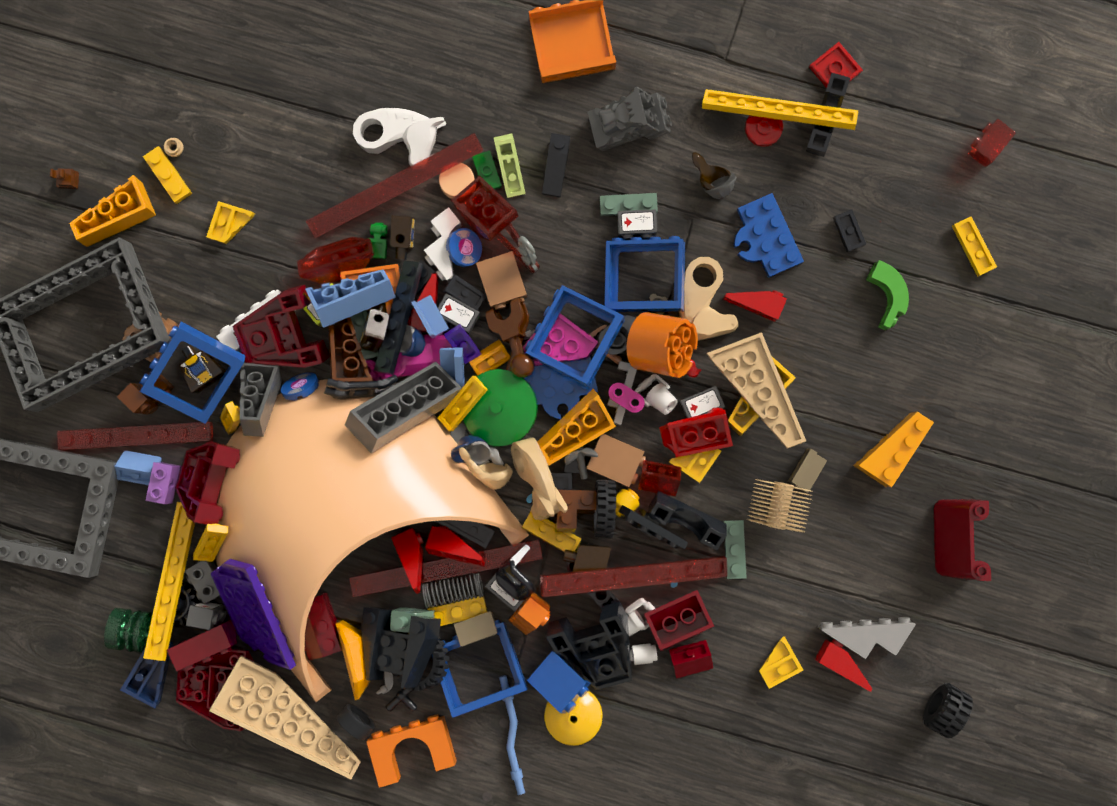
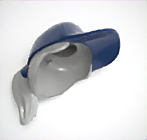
[400,325,426,357]
[451,435,504,465]

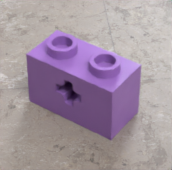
[146,462,180,504]

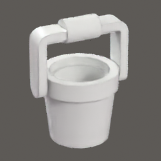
[635,374,677,415]
[625,598,655,636]

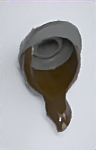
[692,152,737,199]

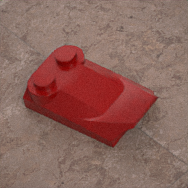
[659,408,733,458]

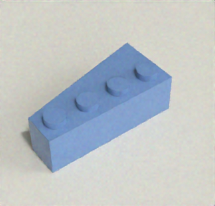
[305,269,395,328]

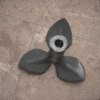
[565,447,598,479]

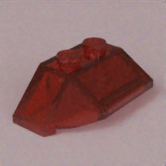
[297,237,374,284]

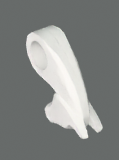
[353,108,446,170]

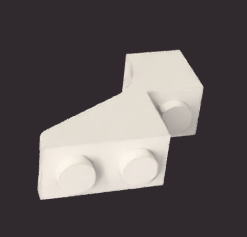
[424,207,462,283]

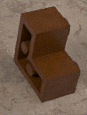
[117,373,174,415]
[555,490,596,533]

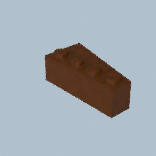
[328,317,373,390]

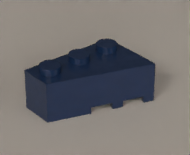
[120,641,173,709]

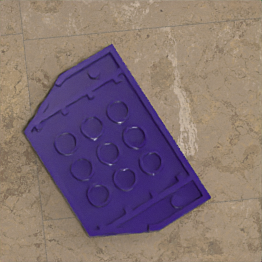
[210,559,296,670]

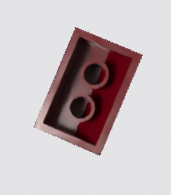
[644,590,714,652]
[305,592,342,660]
[167,620,237,672]

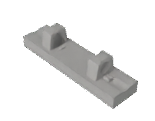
[607,361,637,425]

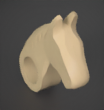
[679,257,738,341]
[511,438,568,520]

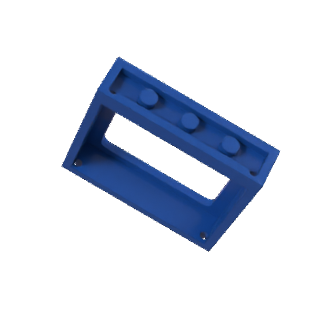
[605,236,685,312]
[525,285,625,388]
[140,322,245,424]
[431,620,528,718]

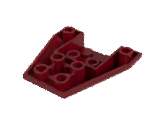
[176,649,254,731]

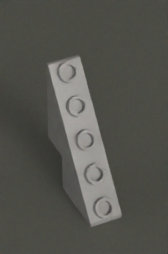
[817,617,916,659]

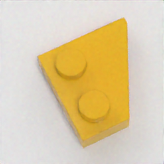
[759,636,803,689]

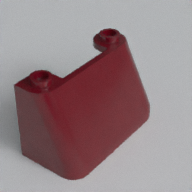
[933,499,991,581]

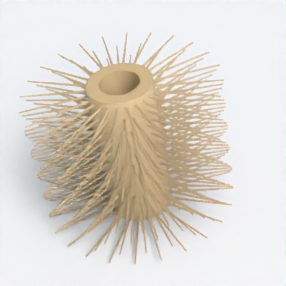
[747,479,813,532]

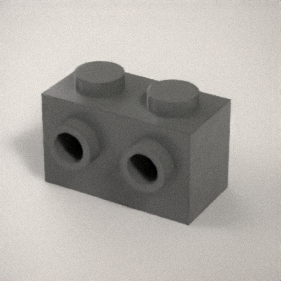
[185,561,220,604]

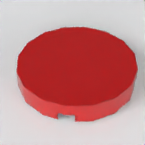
[745,115,783,147]

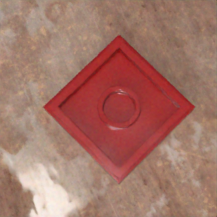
[809,42,863,88]

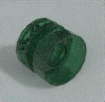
[104,608,153,653]

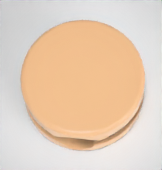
[439,162,475,200]

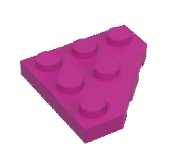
[523,314,599,366]

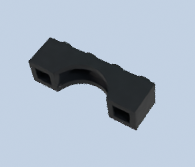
[806,73,850,157]
[648,491,727,550]

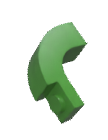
[866,260,909,330]

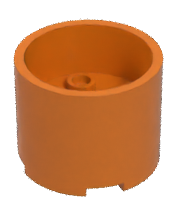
[627,312,698,378]

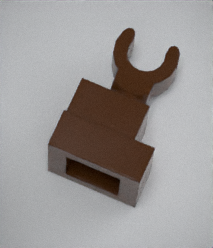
[50,168,79,189]

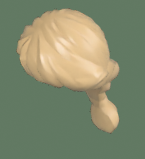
[459,447,513,489]

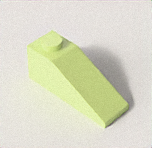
[494,134,525,198]

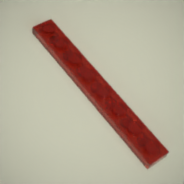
[57,422,213,450]

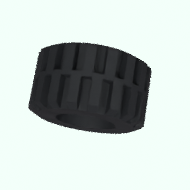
[923,683,973,739]

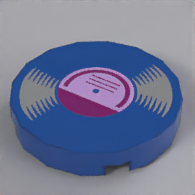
[446,228,482,267]
[281,373,319,401]

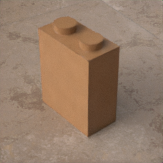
[476,251,527,310]
[586,434,646,487]

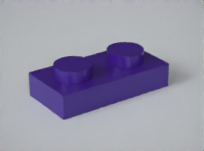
[444,324,481,364]

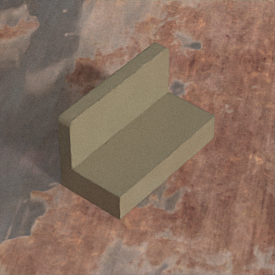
[787,449,827,493]
[454,611,498,647]

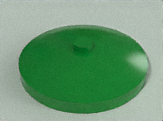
[463,369,538,446]

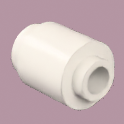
[630,643,657,665]

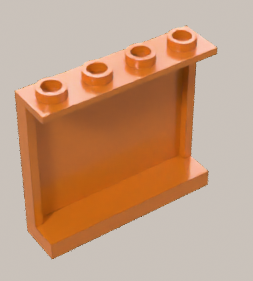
[529,0,616,83]

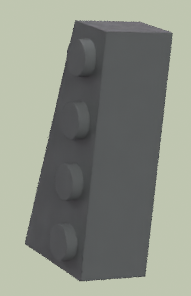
[240,363,282,437]

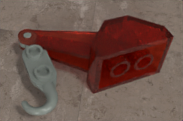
[451,175,540,274]

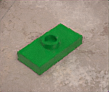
[472,150,502,193]

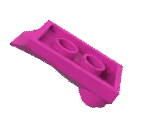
[389,334,452,378]

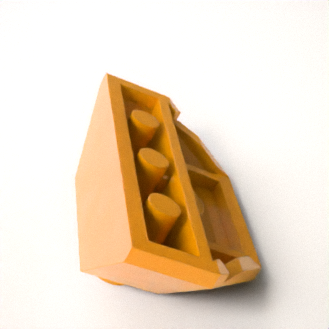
[336,620,370,700]

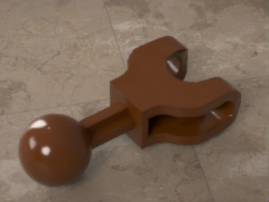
[486,298,535,378]

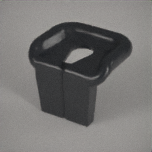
[496,544,534,601]

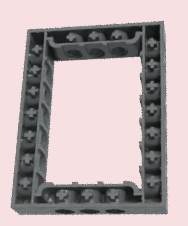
[0,237,170,412]
[0,438,119,578]

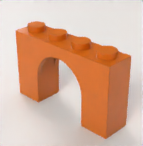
[367,714,457,788]

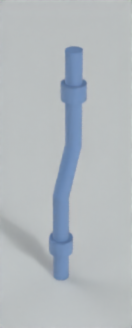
[499,675,525,795]

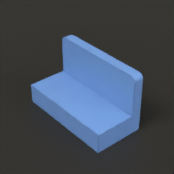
[411,295,450,339]
[439,348,465,388]
[115,451,162,485]

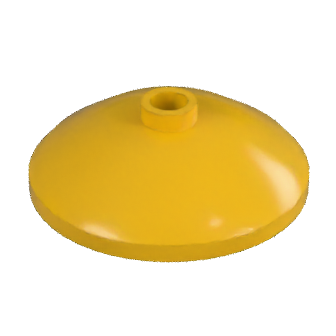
[544,691,602,746]

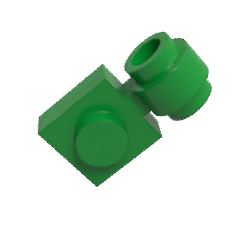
[366,222,388,260]

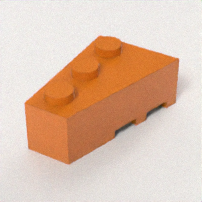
[508,593,550,635]

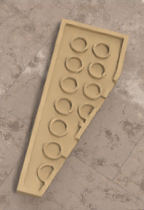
[209,655,361,779]

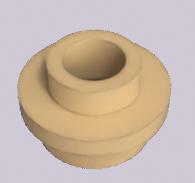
[164,138,184,157]

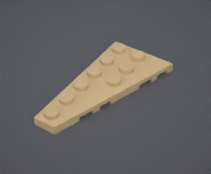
[706,332,806,449]

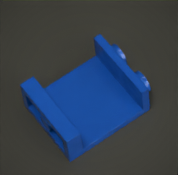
[527,651,591,713]

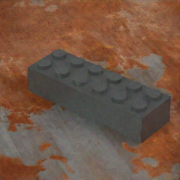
[345,362,462,453]

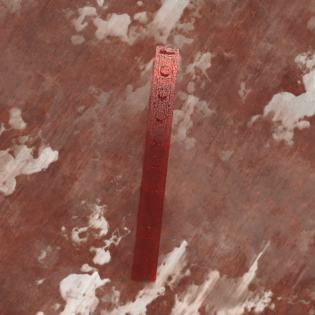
[306,132,484,238]
[349,539,543,597]
[540,556,727,597]

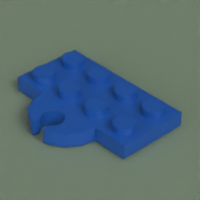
[734,193,804,278]
[524,356,598,419]

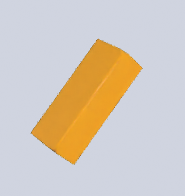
[469,340,510,376]

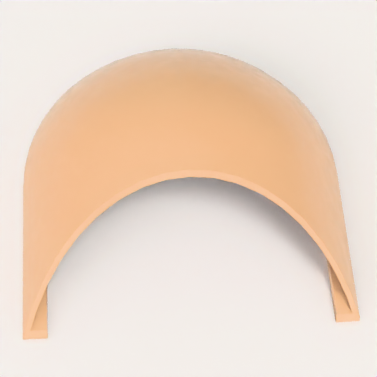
[215,379,529,702]

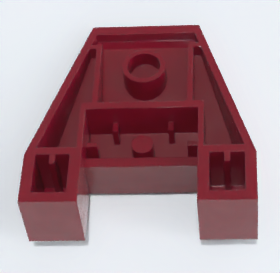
[232,285,329,368]
[175,441,240,525]

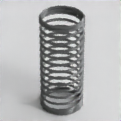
[422,573,484,609]

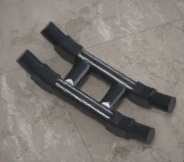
[324,375,398,400]

